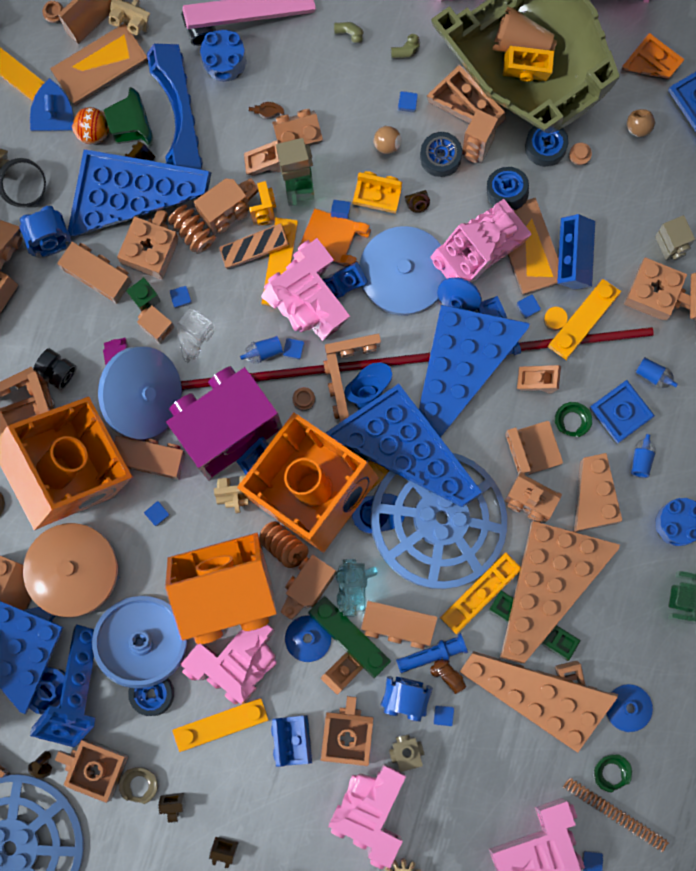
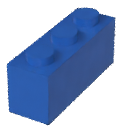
[557,214,596,290]

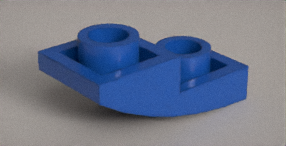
[322,262,368,299]

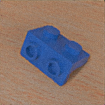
[271,715,312,767]

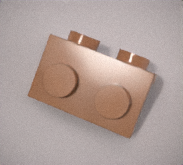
[272,109,323,145]

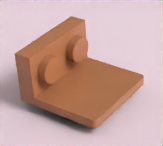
[505,421,563,476]

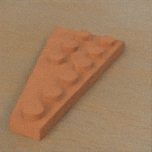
[460,651,618,753]

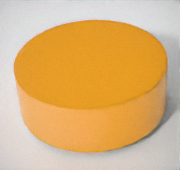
[544,307,568,330]

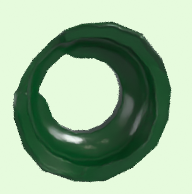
[555,402,592,437]
[594,754,632,793]

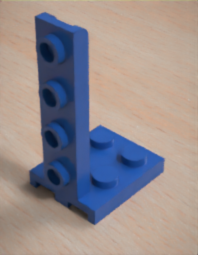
[30,624,95,748]

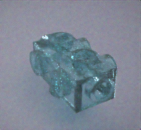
[336,559,378,617]

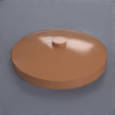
[23,523,118,617]

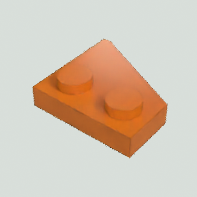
[622,33,684,79]

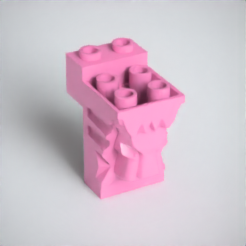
[430,199,532,283]
[261,238,350,341]
[180,624,277,704]
[328,764,406,870]
[489,798,585,871]

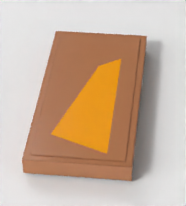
[50,23,148,106]
[508,197,559,296]

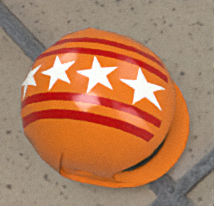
[72,107,109,144]

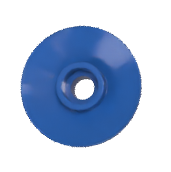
[437,277,482,311]
[285,615,331,662]
[606,684,653,732]

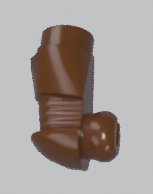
[430,659,467,694]

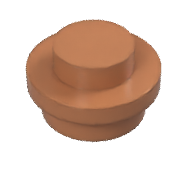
[42,1,64,23]
[569,143,592,165]
[292,387,315,410]

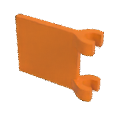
[299,208,371,267]

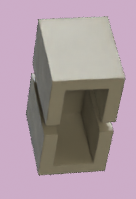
[276,138,313,181]
[655,215,696,261]

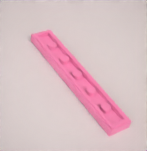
[182,0,316,29]

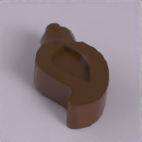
[249,102,284,119]

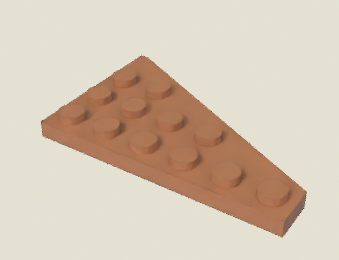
[500,521,620,663]

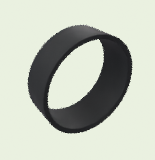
[0,158,46,207]

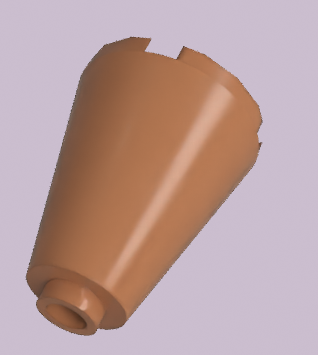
[492,6,557,52]

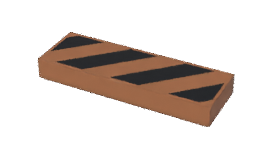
[219,223,290,269]

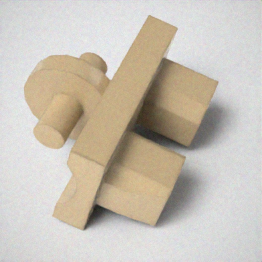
[109,0,150,35]
[214,475,250,513]

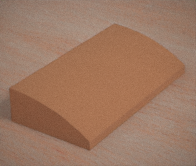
[58,0,125,44]

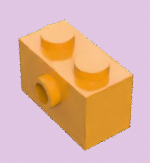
[503,46,554,82]

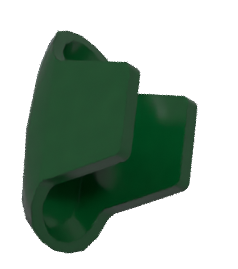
[104,87,154,148]

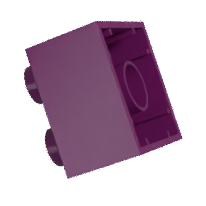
[166,366,282,481]

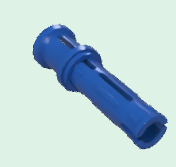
[396,633,468,674]

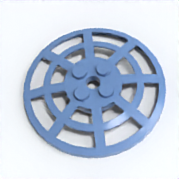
[370,453,507,589]
[0,774,84,871]

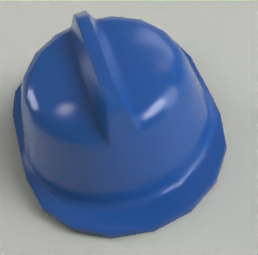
[344,363,392,410]
[352,493,405,533]

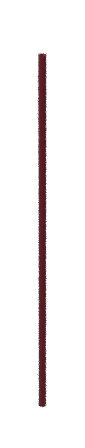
[181,327,654,390]

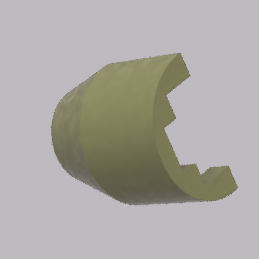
[431,0,620,133]

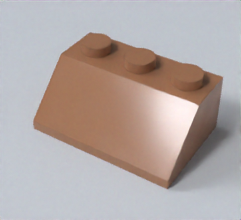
[0,555,32,610]
[361,601,437,650]

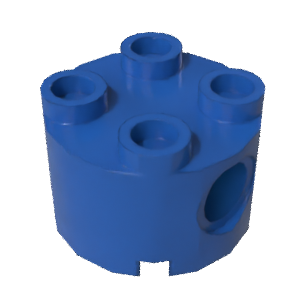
[200,30,247,82]
[19,206,71,257]
[655,498,696,546]
[29,667,65,715]
[380,676,433,721]

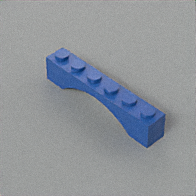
[147,43,202,170]

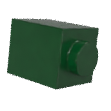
[126,277,161,312]

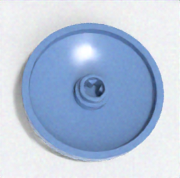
[359,226,446,316]
[98,346,182,439]
[92,596,187,688]

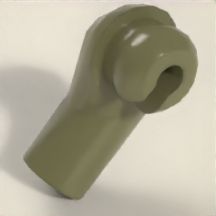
[334,22,364,43]
[391,34,420,58]

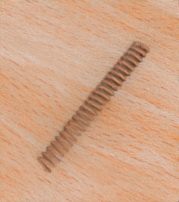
[563,778,669,852]

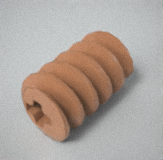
[168,204,217,254]
[259,521,309,568]

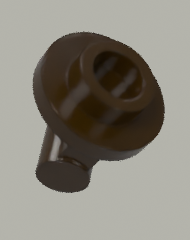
[405,190,430,213]
[28,751,52,779]

